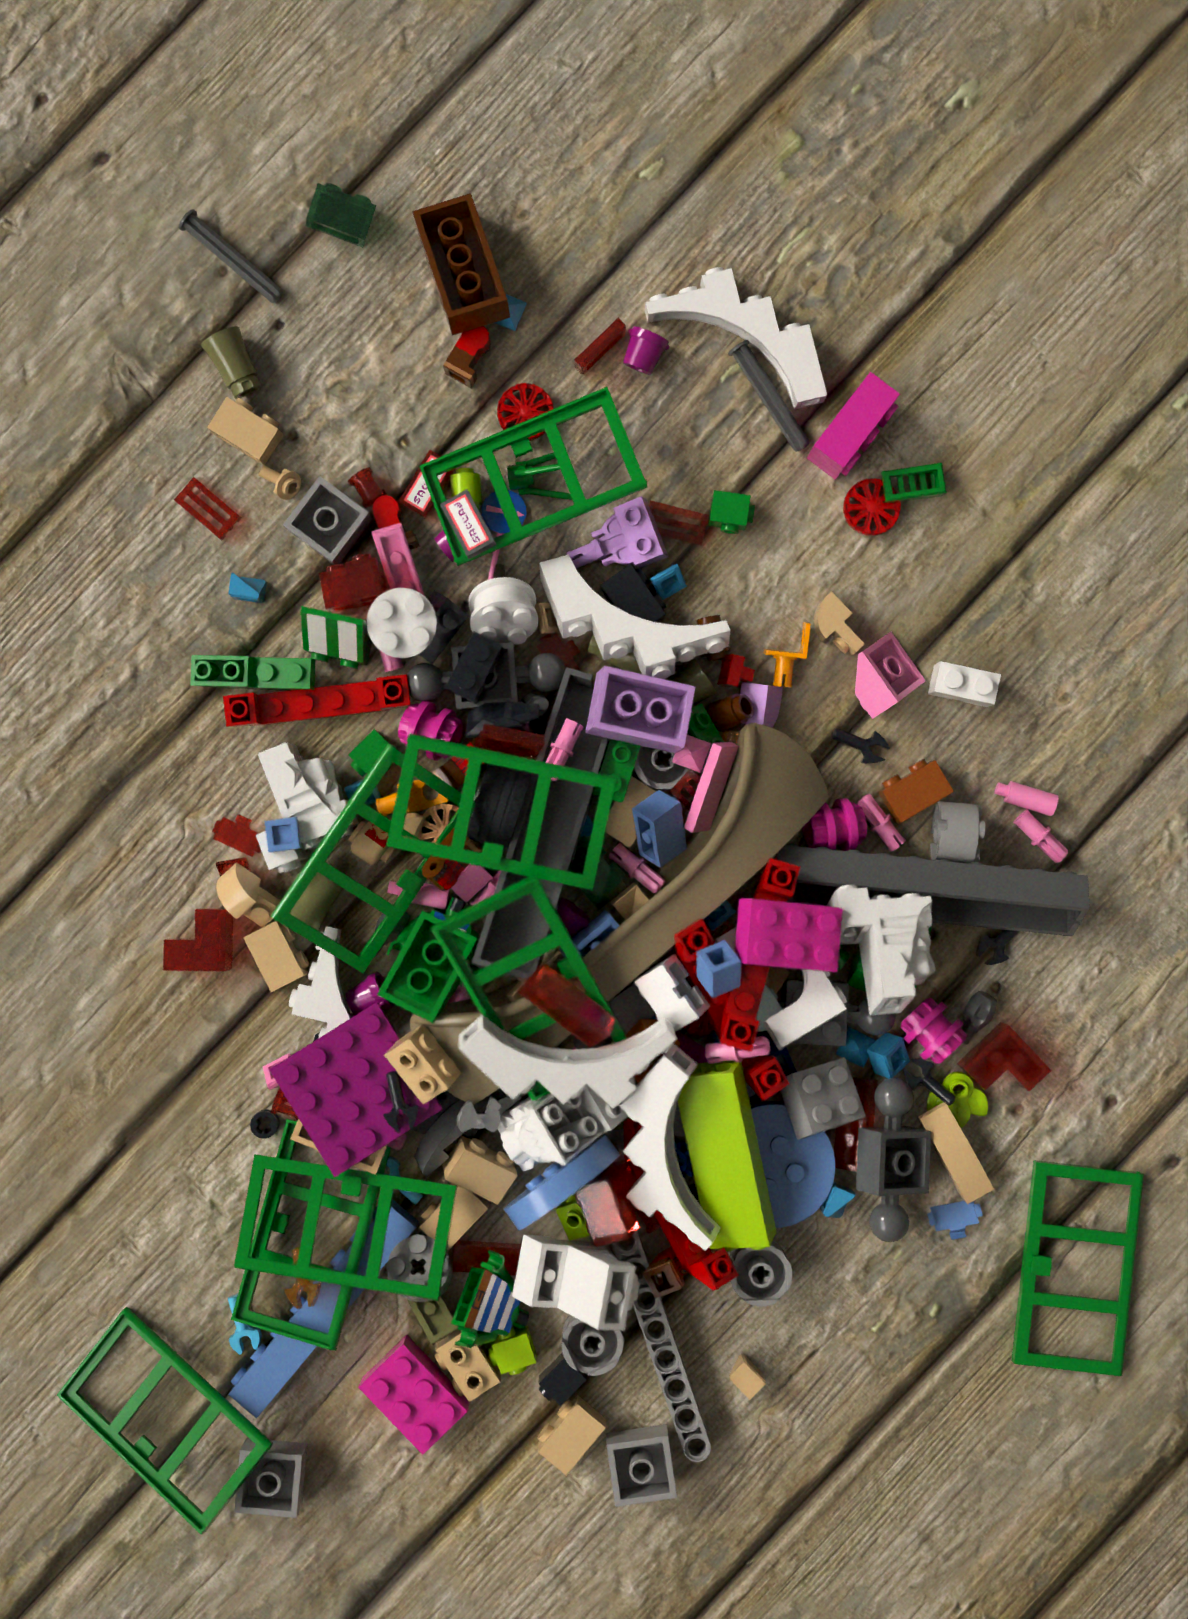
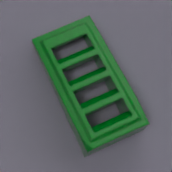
[881,463,947,503]

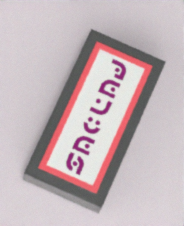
[440,489,497,560]

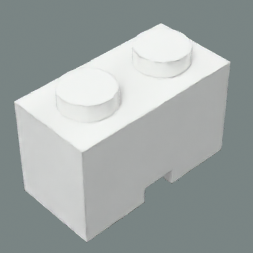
[928,661,1001,707]
[635,954,710,1032]

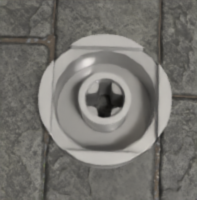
[633,746,692,791]
[930,801,985,864]
[386,1234,452,1302]
[729,1241,792,1307]
[562,1315,624,1376]

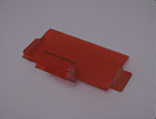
[536,633,580,671]
[212,814,261,857]

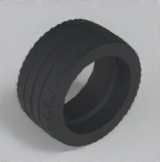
[467,764,532,850]

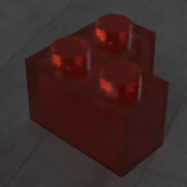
[319,554,387,612]
[163,908,233,972]
[957,1022,1052,1092]
[575,1159,640,1247]

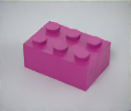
[807,371,900,480]
[735,899,843,972]
[358,1334,470,1455]

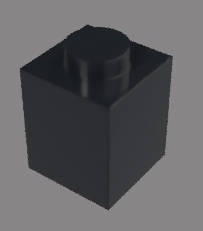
[539,1352,587,1406]

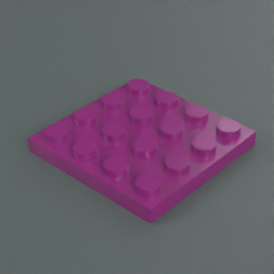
[269,1002,443,1177]

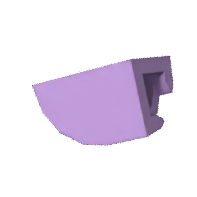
[740,682,783,728]

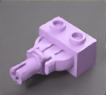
[567,496,669,569]

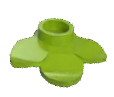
[927,1071,988,1128]

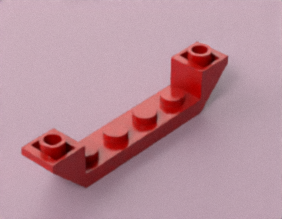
[223,674,411,727]
[720,858,800,1052]
[674,919,789,1101]
[623,1118,739,1291]

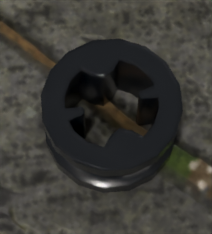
[250,1109,280,1139]

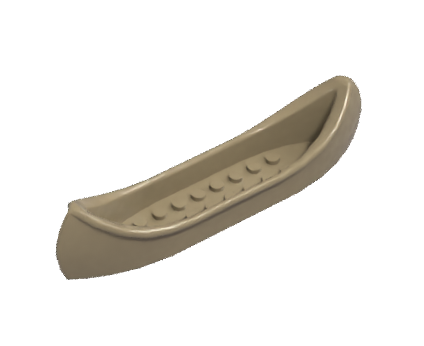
[410,723,829,1105]

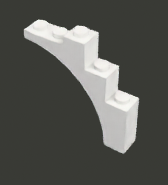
[645,267,827,410]
[539,554,730,679]
[289,926,353,1038]
[459,1015,676,1108]
[620,1043,721,1251]

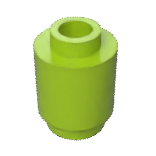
[450,468,482,512]

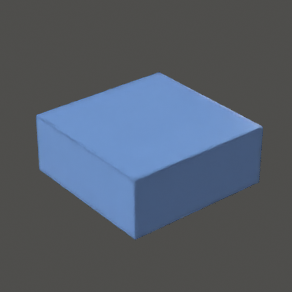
[264,817,302,852]

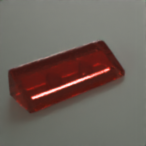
[518,963,616,1048]
[834,1077,878,1172]
[453,1240,522,1275]

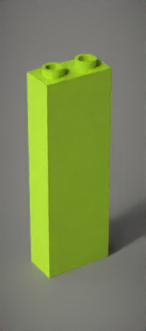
[678,1061,777,1251]

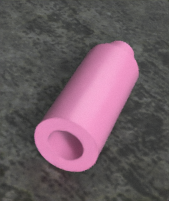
[994,781,1058,816]
[387,881,450,910]

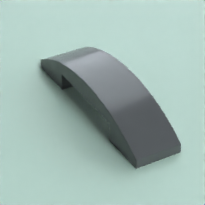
[414,1088,522,1177]

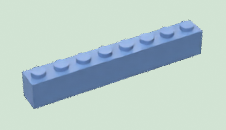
[228,1199,419,1418]

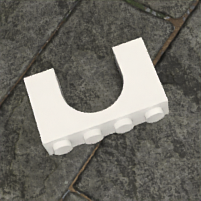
[715,927,847,1050]

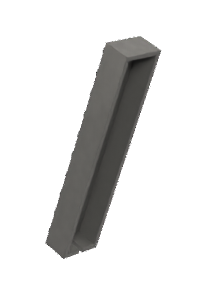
[472,667,610,985]
[774,844,1090,936]

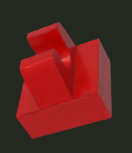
[717,654,755,688]

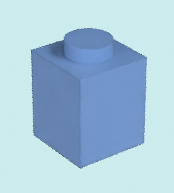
[697,940,741,998]

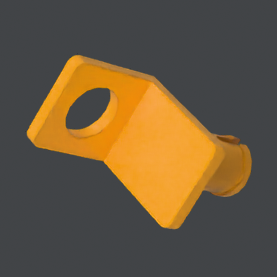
[763,622,811,688]
[376,779,449,816]

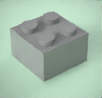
[283,476,373,567]
[780,1057,866,1140]
[606,1424,677,1507]
[234,1438,308,1518]

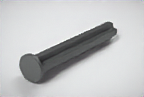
[178,209,283,304]
[728,340,809,452]

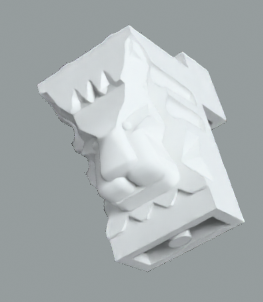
[256,742,359,873]
[827,885,936,1015]
[498,1084,628,1171]
[512,1234,640,1330]

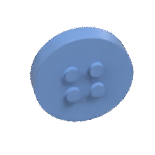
[750,1101,835,1228]
[504,1134,620,1230]

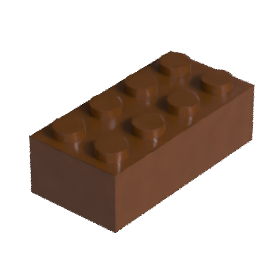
[412,193,510,336]

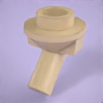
[258,465,301,500]

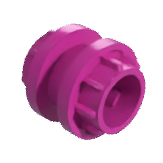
[398,701,464,761]
[802,798,867,851]
[900,998,967,1064]

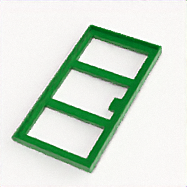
[419,387,648,566]
[386,733,617,890]
[271,744,475,973]
[431,874,628,1101]
[231,1119,391,1351]
[234,1154,457,1300]
[1011,1160,1144,1376]
[57,1307,273,1534]

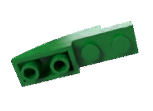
[190,655,316,690]

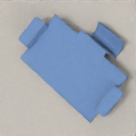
[927,1201,983,1240]

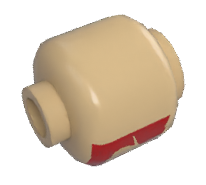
[348,821,396,865]

